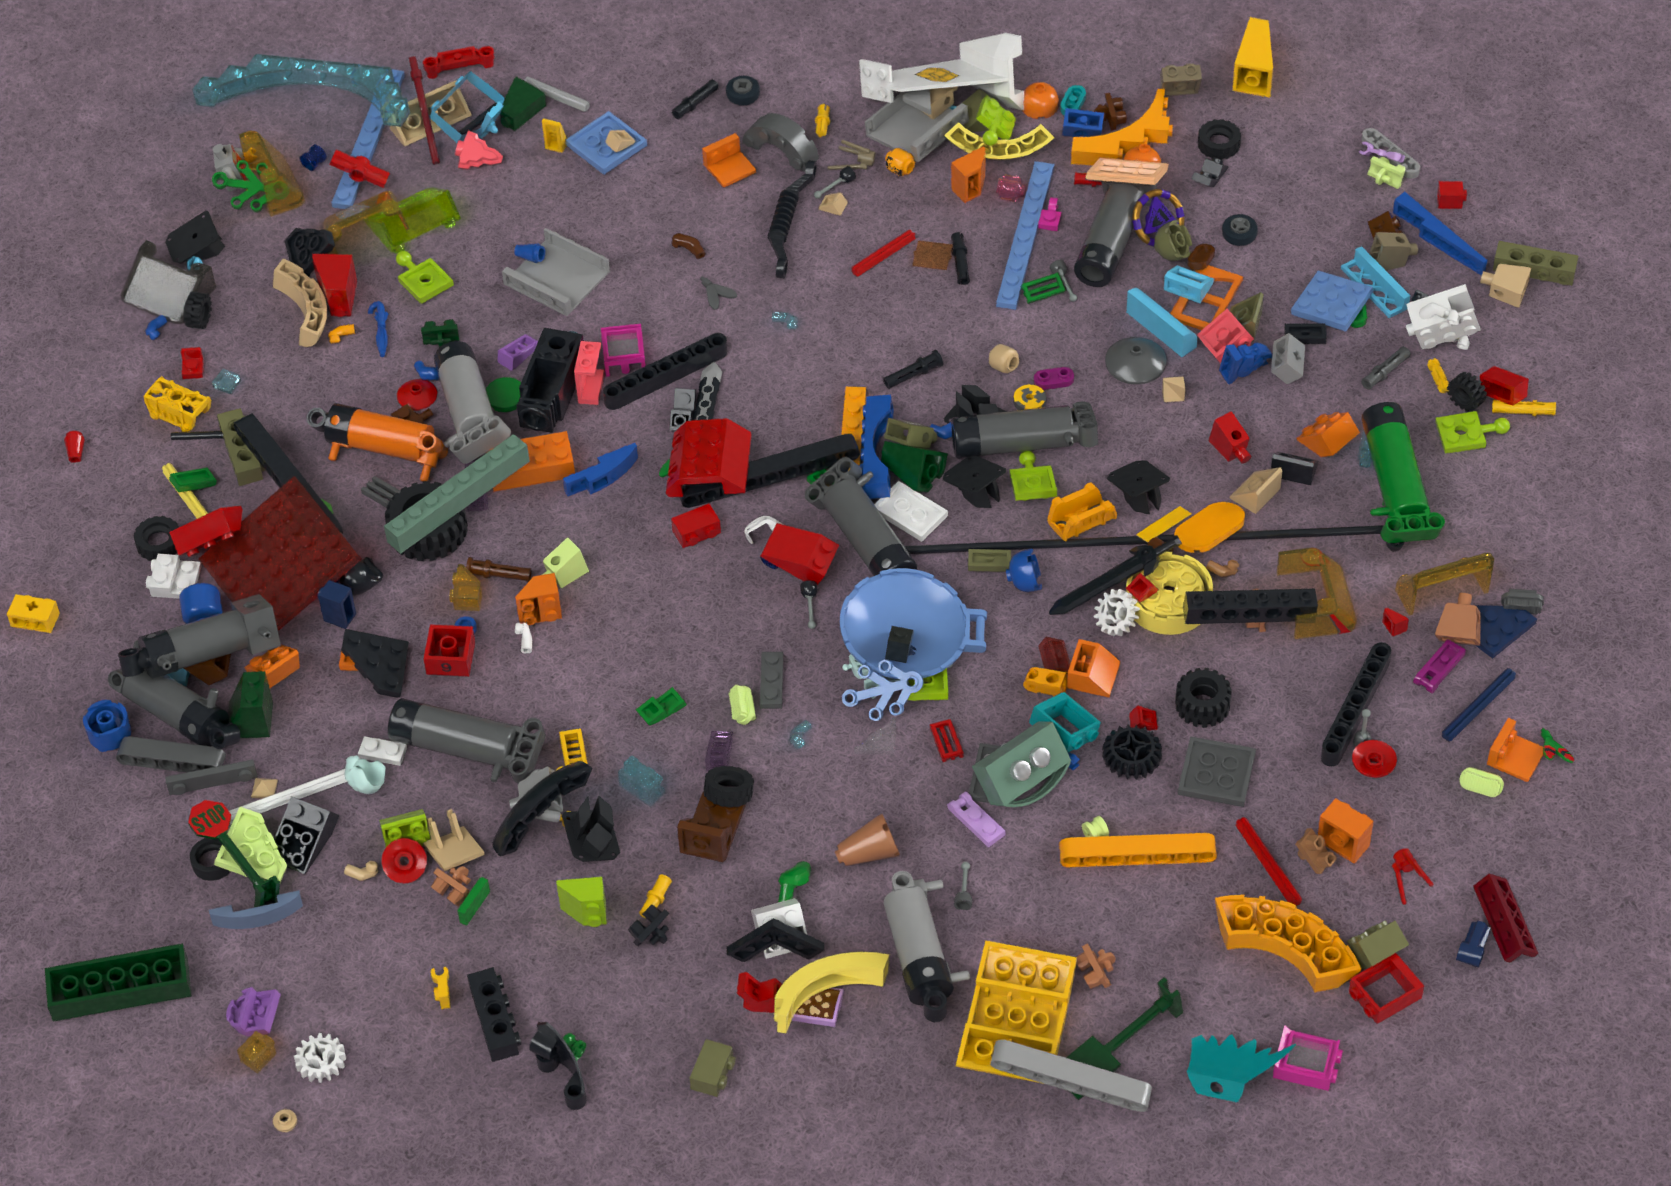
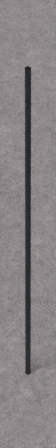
[904,525,1435,554]

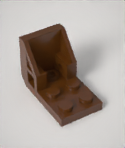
[677,792,746,862]

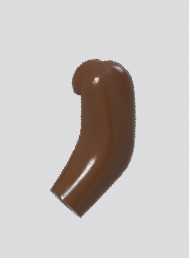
[671,233,705,259]

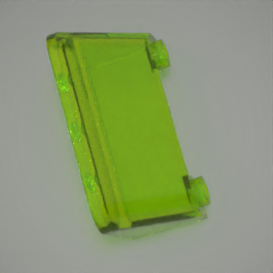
[364,187,461,254]

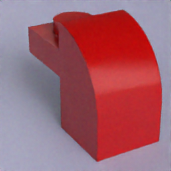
[737,972,783,1013]

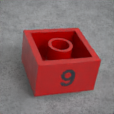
[423,624,475,677]

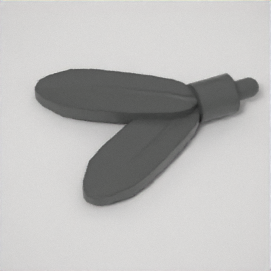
[700,276,737,310]

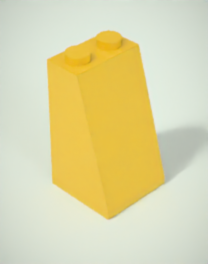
[1232,17,1273,98]

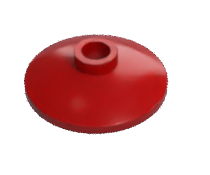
[397,379,437,411]
[1352,740,1397,778]
[381,838,427,884]

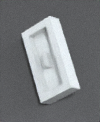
[358,736,407,766]

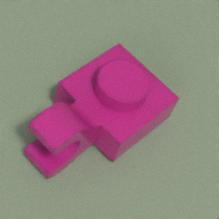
[1038,197,1061,231]

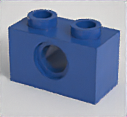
[1062,108,1104,137]

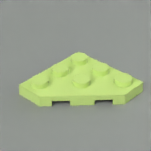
[214,807,287,883]

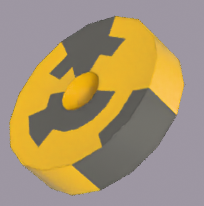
[1013,384,1046,410]

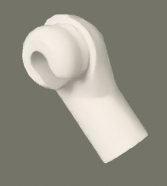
[515,622,532,653]

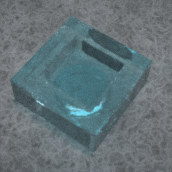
[212,369,241,394]

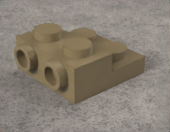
[1159,63,1202,96]

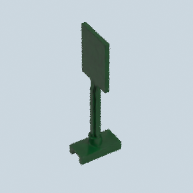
[1066,977,1183,1100]

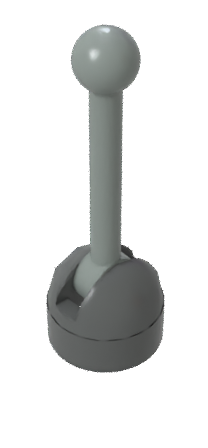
[1049,260,1077,302]
[1353,709,1371,746]
[954,861,973,910]

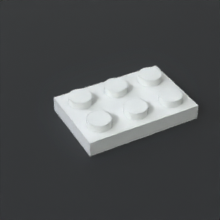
[874,481,948,542]

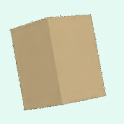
[1230,467,1282,514]

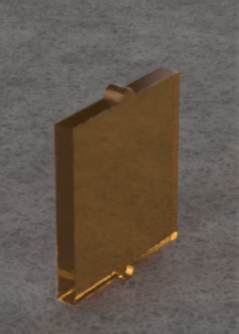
[913,240,952,270]

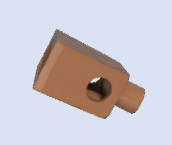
[1435,593,1480,646]

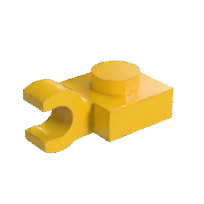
[431,967,451,1009]

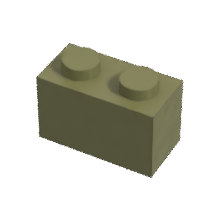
[689,1039,736,1097]

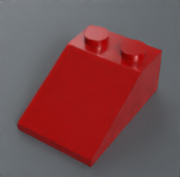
[760,523,839,585]

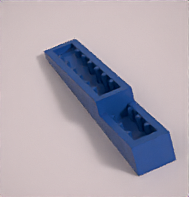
[1393,191,1487,276]

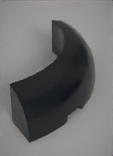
[492,761,592,856]

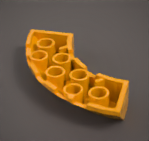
[1215,895,1361,993]

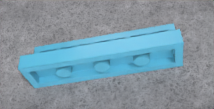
[1341,246,1410,318]

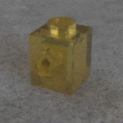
[237,1031,276,1074]

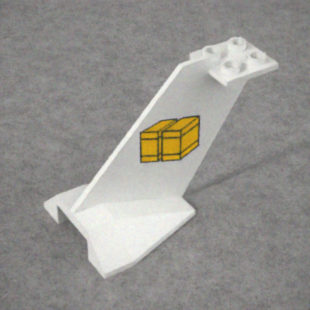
[859,33,1024,110]

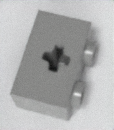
[1271,333,1305,384]

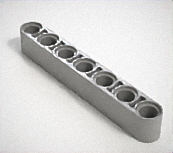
[990,1040,1152,1112]

